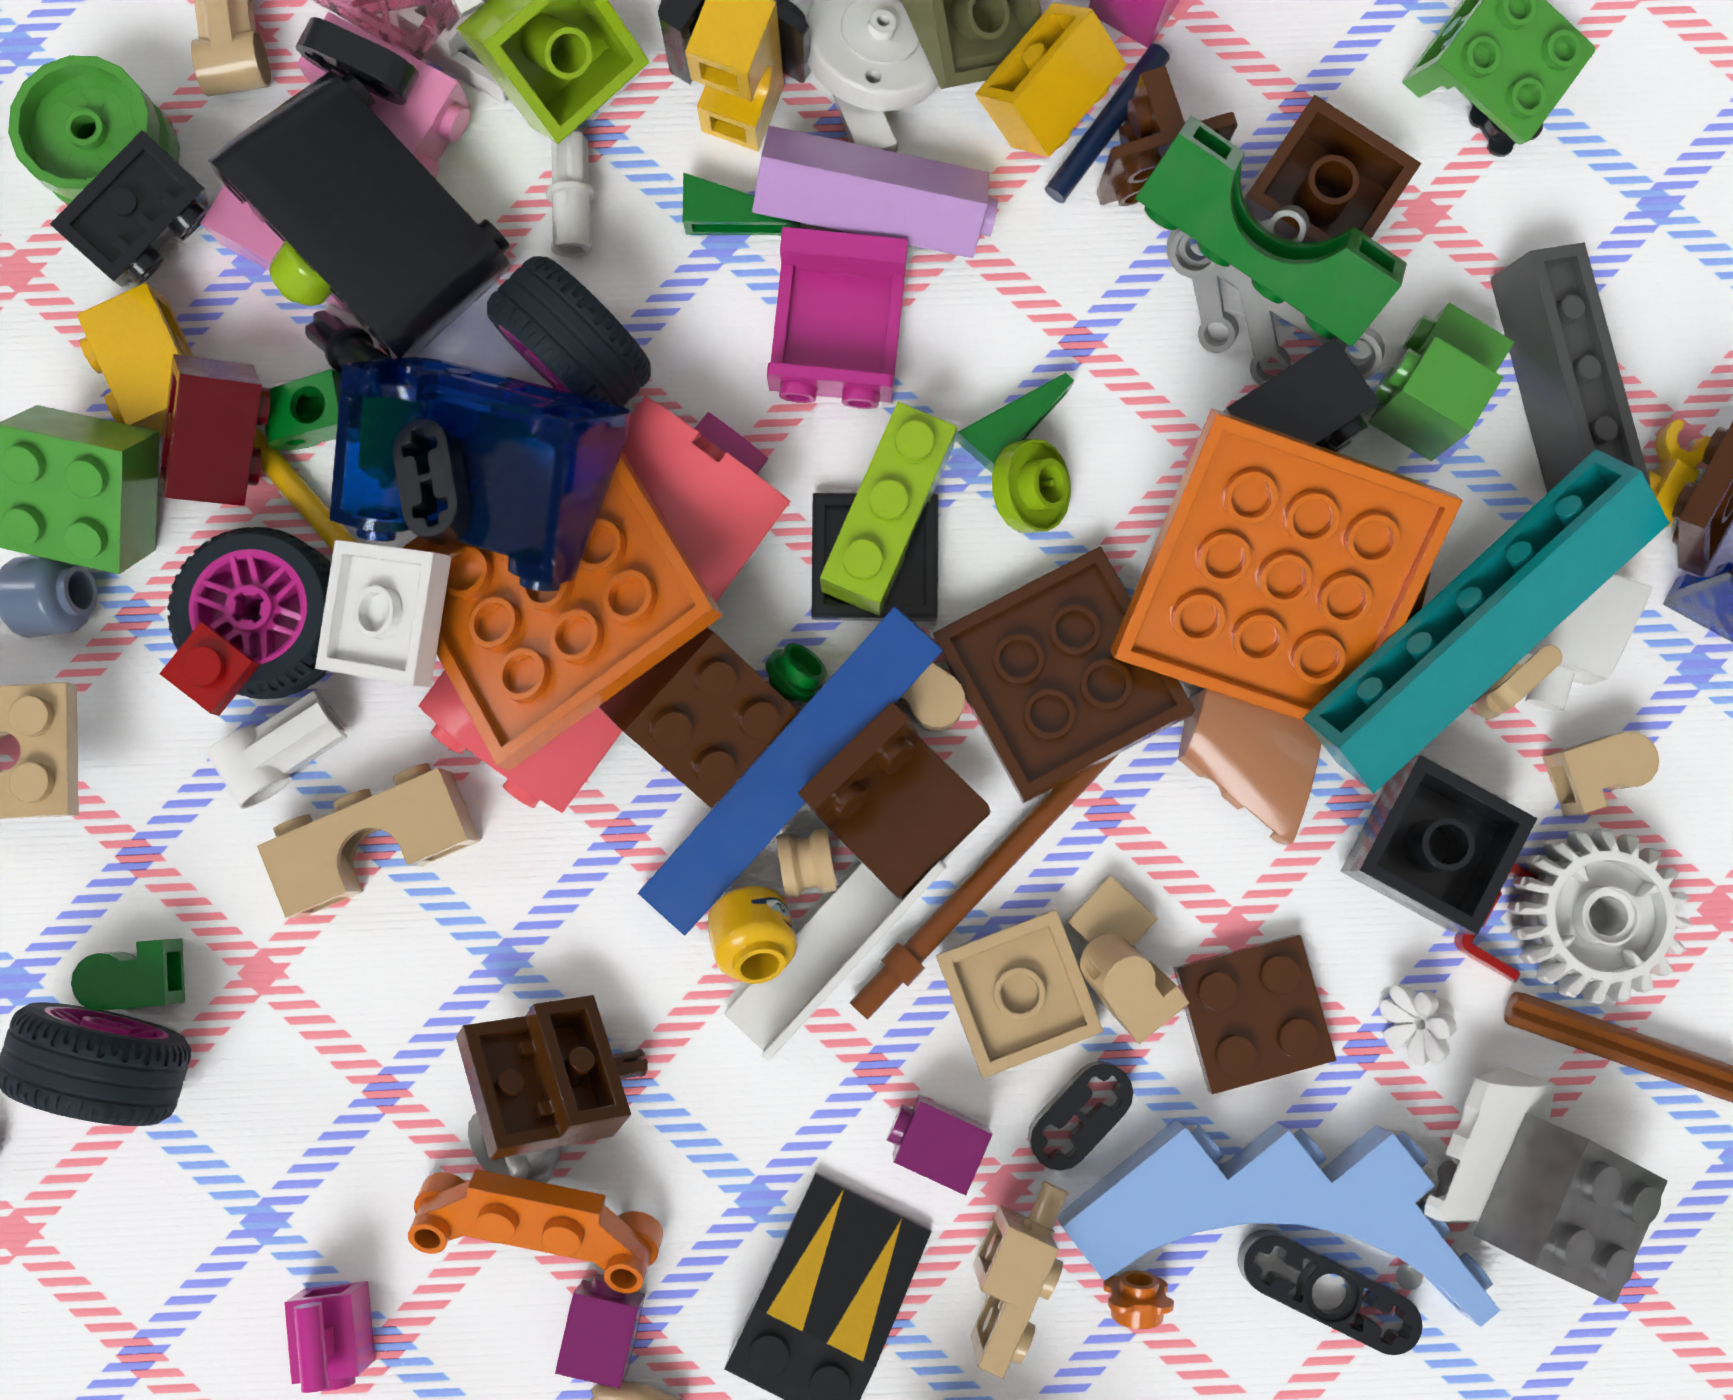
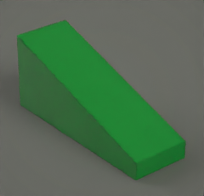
[682,172,801,236]
[956,372,1074,473]

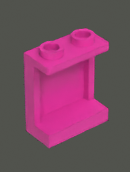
[767,227,908,409]

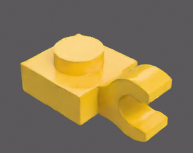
[1647,419,1711,528]

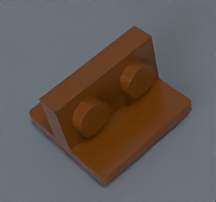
[1097,65,1238,206]

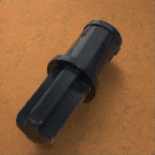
[305,310,397,393]

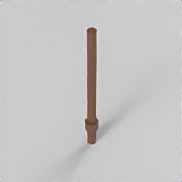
[849,754,1119,1020]

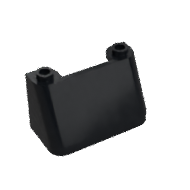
[207,70,511,370]

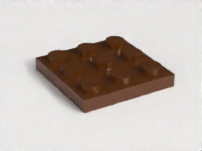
[933,546,1195,804]

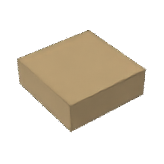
[1066,875,1158,946]

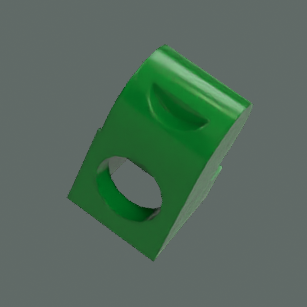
[264,369,361,451]
[71,938,185,1011]

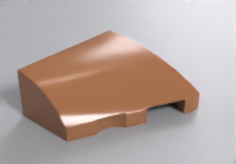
[1178,689,1322,845]

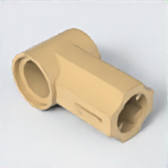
[191,0,271,97]

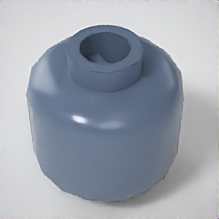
[0,555,98,638]

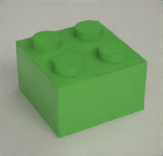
[0,405,159,574]

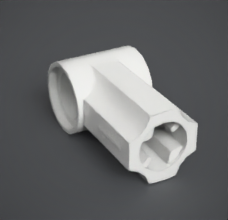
[206,690,348,809]

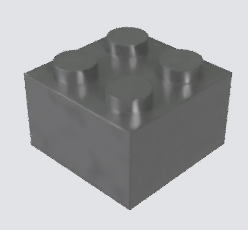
[1473,1113,1668,1304]

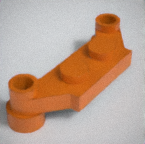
[408,1169,663,1294]

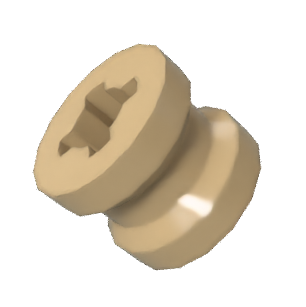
[776,827,837,899]

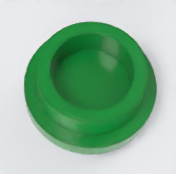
[765,643,827,702]

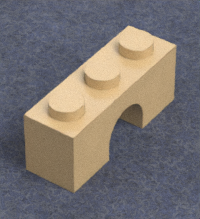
[257,763,480,918]

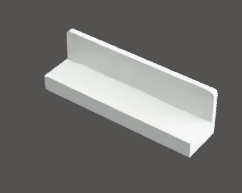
[723,860,947,1062]

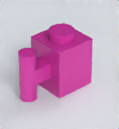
[284,1281,375,1393]

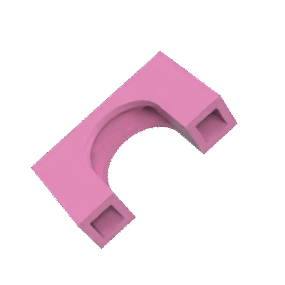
[200,11,471,313]

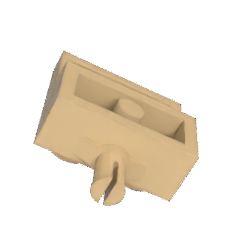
[970,1180,1069,1379]

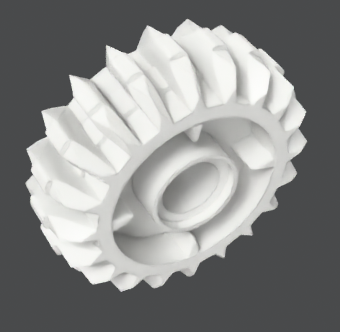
[1507,828,1692,1004]

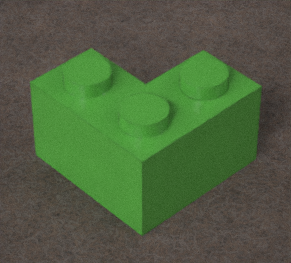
[1368,302,1514,461]

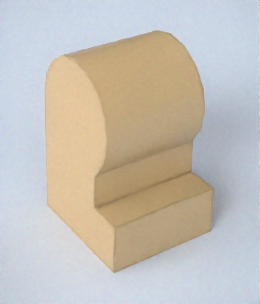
[898,662,965,732]
[1542,731,1660,816]
[1080,933,1189,1045]

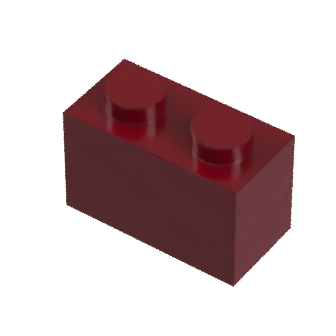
[158,354,270,506]

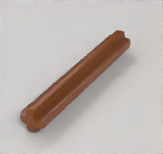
[1504,992,1733,1103]

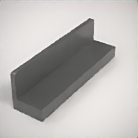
[1491,242,1651,493]

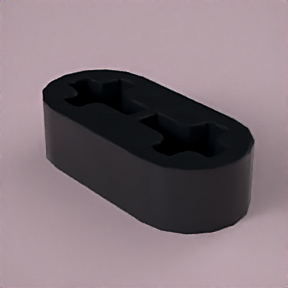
[295,17,419,105]
[393,418,472,545]
[1028,1061,1134,1171]

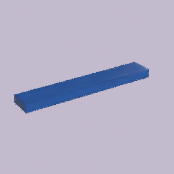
[637,606,944,936]

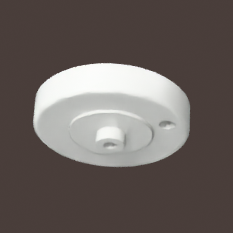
[806,0,939,111]

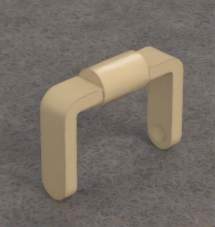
[1472,645,1563,721]

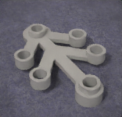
[1166,205,1385,385]

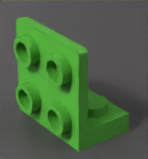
[1402,0,1595,145]

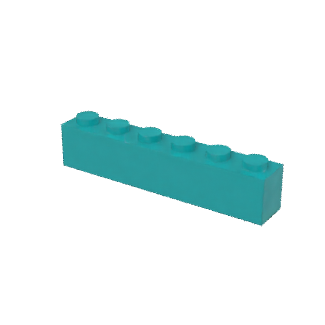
[1302,449,1670,793]

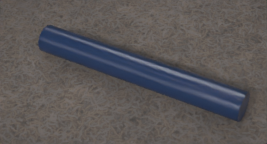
[1044,43,1170,203]

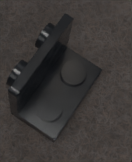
[50,130,208,287]

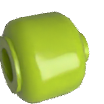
[269,241,332,306]

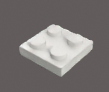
[315,540,451,688]

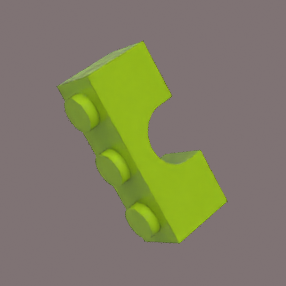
[820,401,957,616]

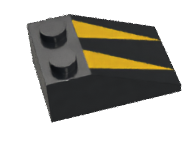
[724,1172,932,1400]

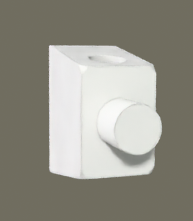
[1516,574,1653,711]

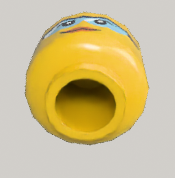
[707,886,797,984]

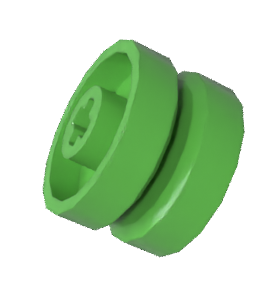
[8,55,180,206]

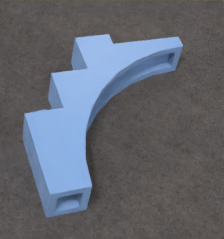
[1057,1119,1501,1327]

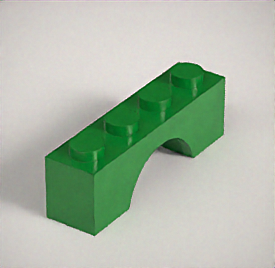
[1135,115,1407,347]

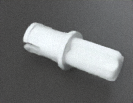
[546,129,596,258]

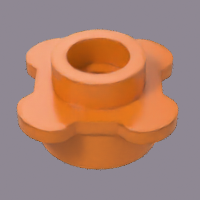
[1103,1270,1174,1329]

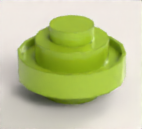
[992,439,1071,533]

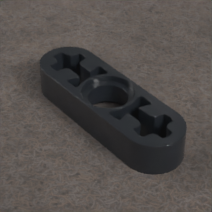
[1237,1230,1423,1355]

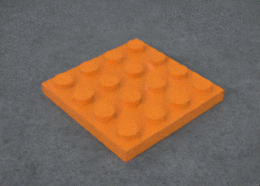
[402,407,723,771]
[1111,408,1463,721]

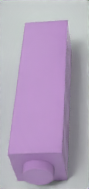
[752,125,998,258]

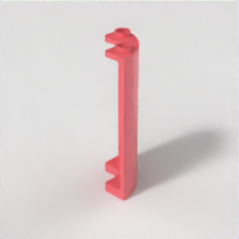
[418,396,791,813]

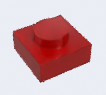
[159,622,261,716]

